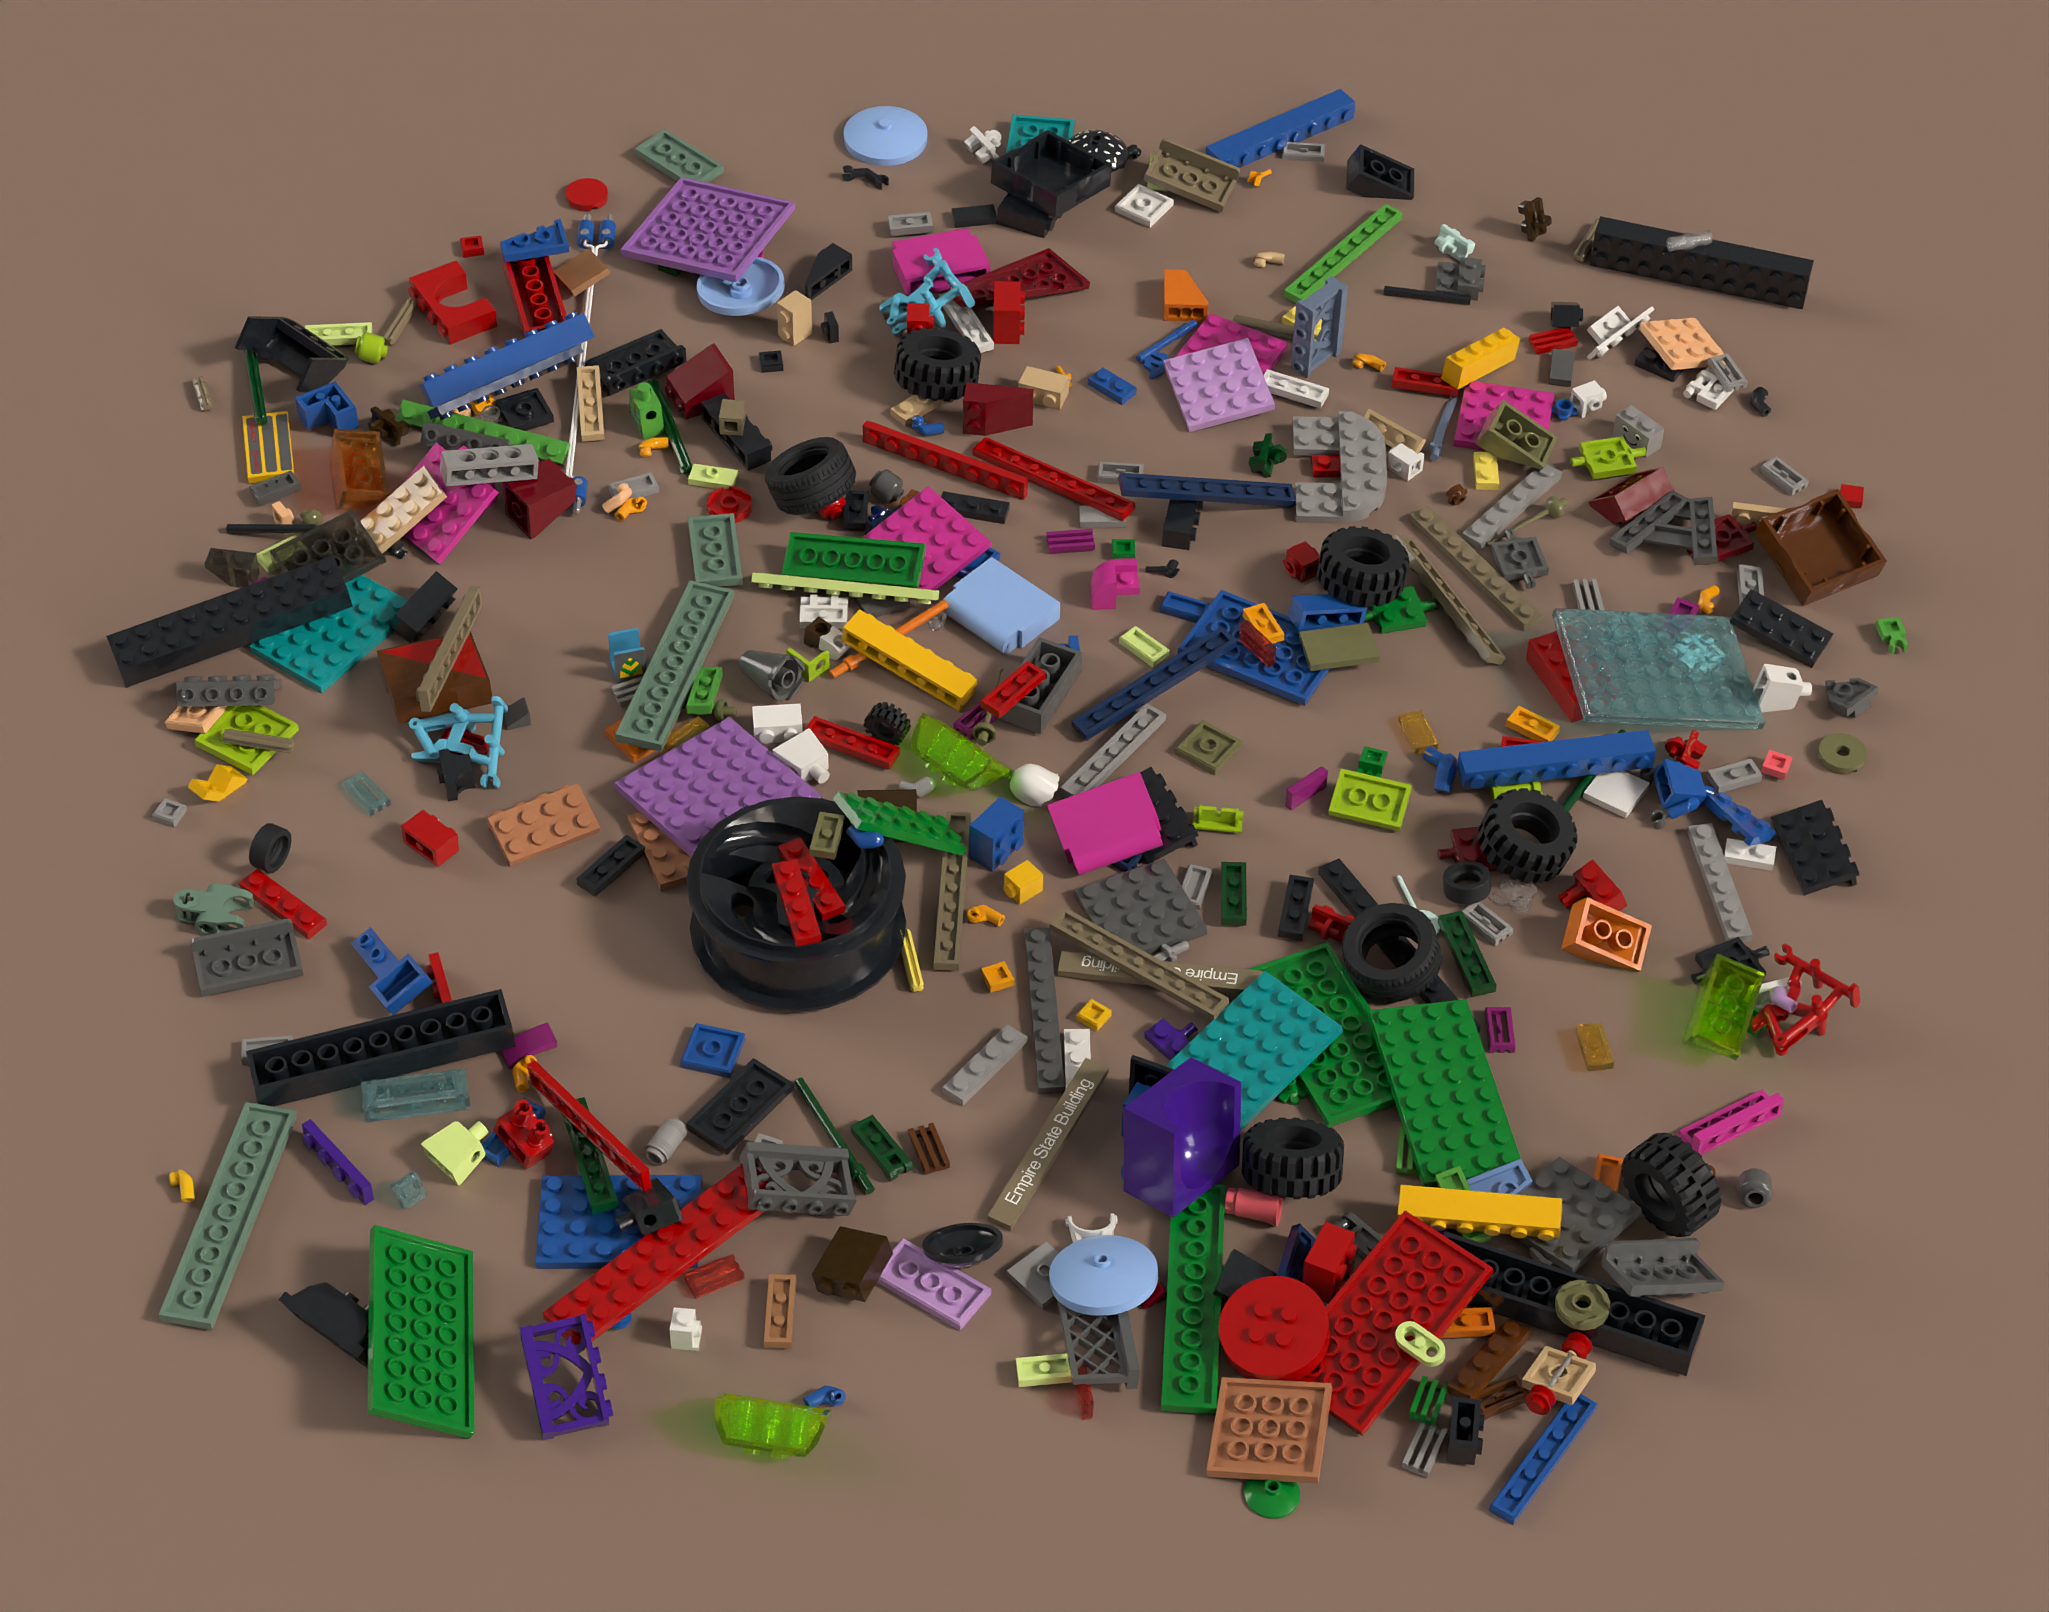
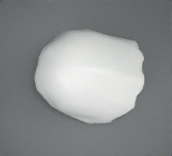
[1010,763,1059,807]

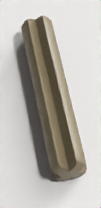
[1573,218,1599,263]
[383,297,418,346]
[1233,315,1294,340]
[223,728,294,753]

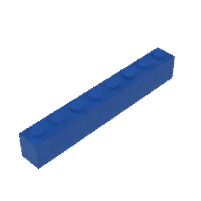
[1205,89,1355,168]
[419,311,595,408]
[1457,730,1656,790]

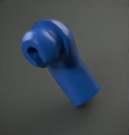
[911,416,944,436]
[846,825,884,849]
[803,1385,845,1410]

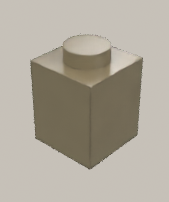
[719,399,746,436]

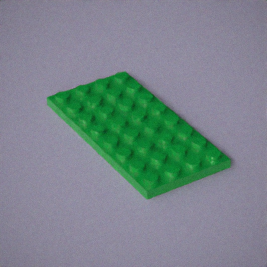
[1248,942,1395,1128]
[1367,999,1521,1187]
[368,1225,474,1439]

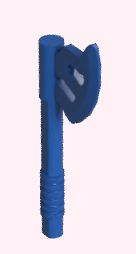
[1136,320,1197,379]

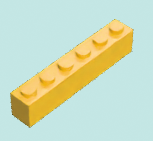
[842,609,977,712]
[1398,1185,1562,1241]

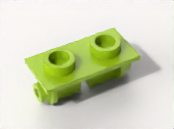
[1193,804,1244,833]

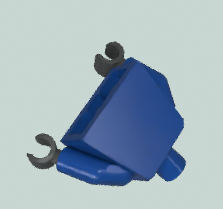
[1640,759,1714,829]

